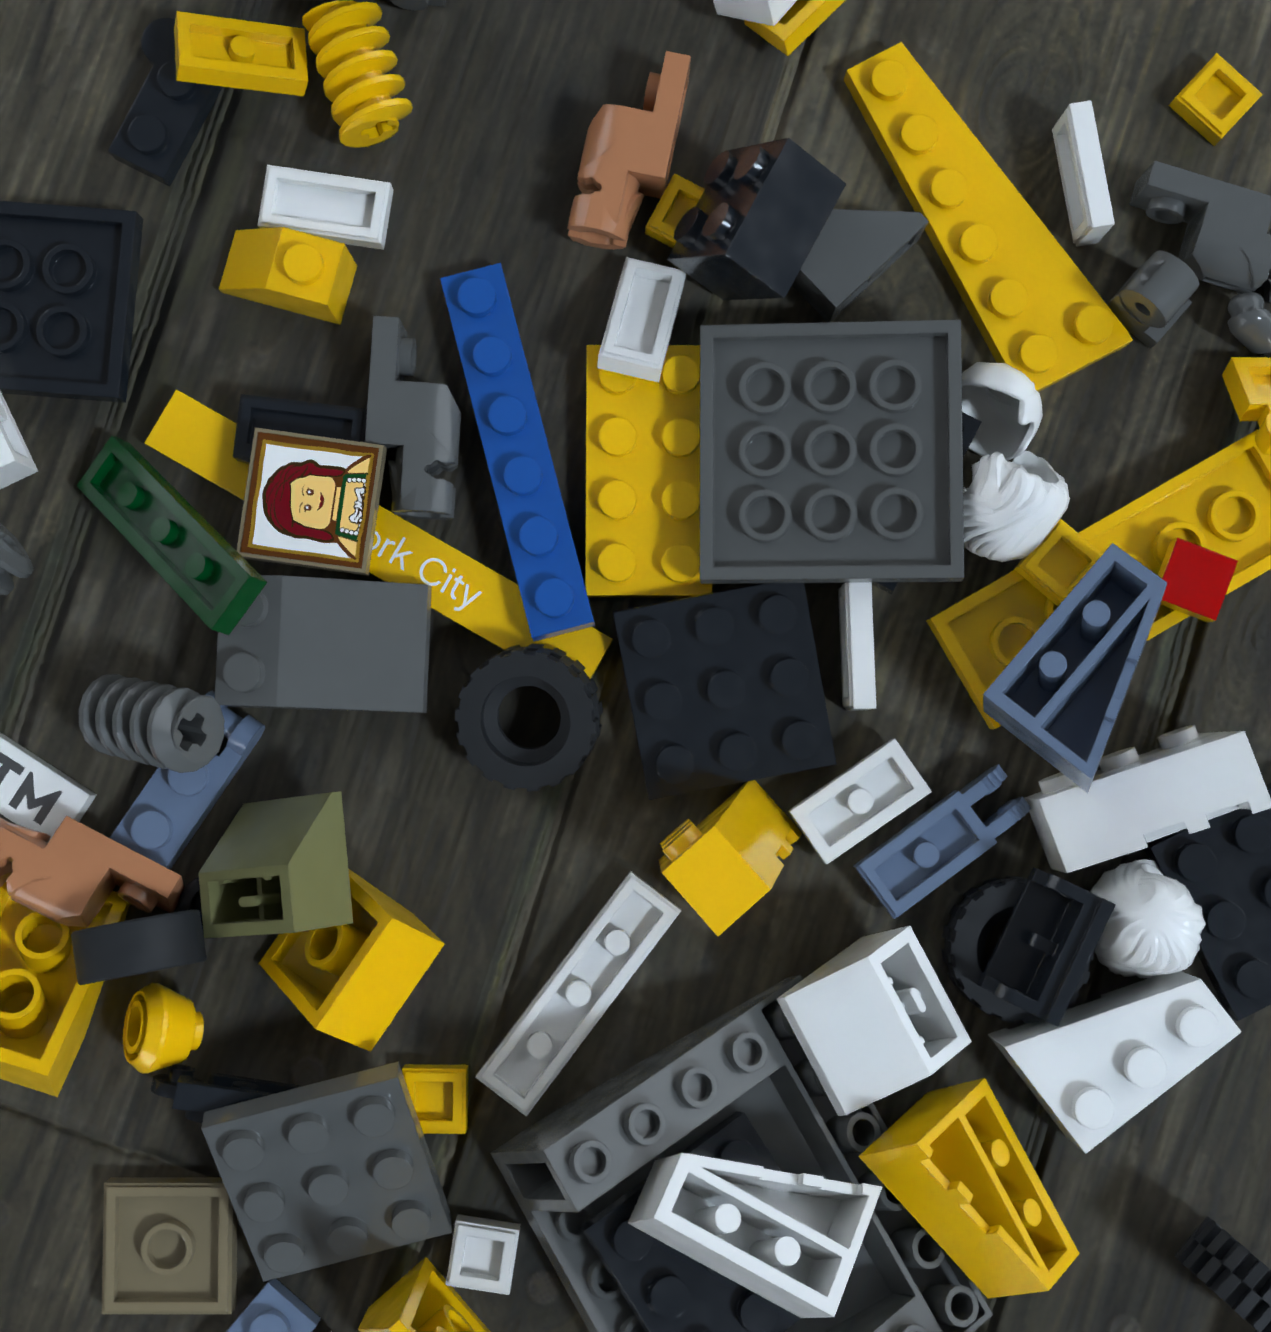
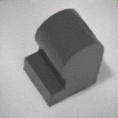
[1107,250,1199,349]

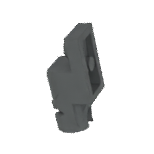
[1129,161,1271,304]
[365,316,461,520]

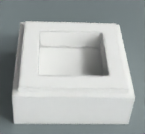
[446,1214,521,1295]

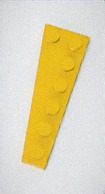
[843,42,1133,392]

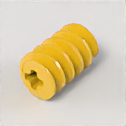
[302,0,413,148]

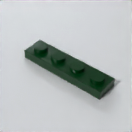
[76,435,268,635]

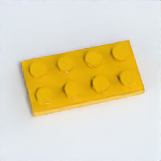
[585,345,712,598]

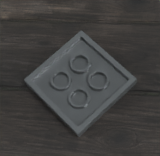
[201,1061,452,1282]

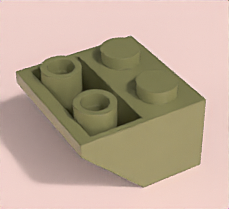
[199,791,353,938]

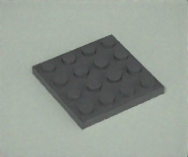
[700,320,964,584]

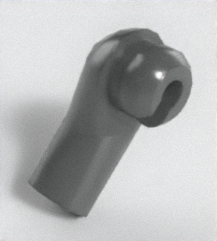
[1227,292,1271,354]

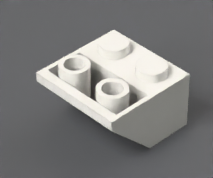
[777,925,972,1116]

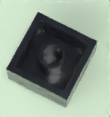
[667,138,846,300]

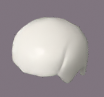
[962,362,1043,461]

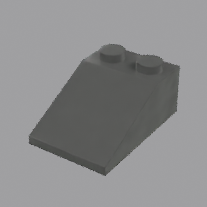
[215,575,432,713]

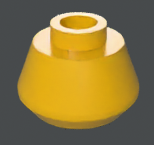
[123,983,204,1073]

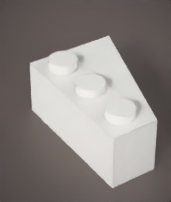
[1024,725,1271,873]
[988,971,1241,1154]
[628,1153,882,1318]

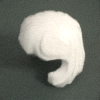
[963,451,1070,562]
[1090,859,1206,979]

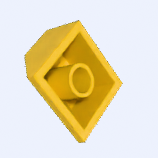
[259,869,445,1052]

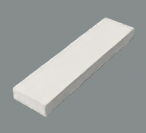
[475,871,681,1116]

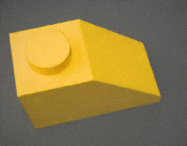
[219,227,357,325]

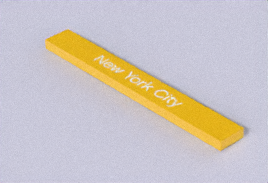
[145,389,613,679]

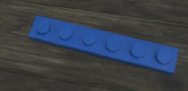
[440,263,595,642]

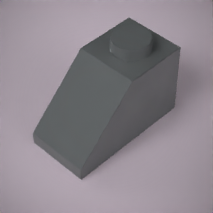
[792,209,929,323]

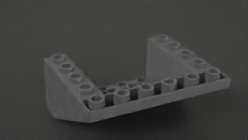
[490,975,993,1332]

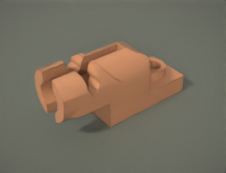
[567,51,691,250]
[0,816,184,927]

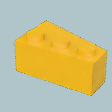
[658,780,802,936]
[858,1078,1080,1299]

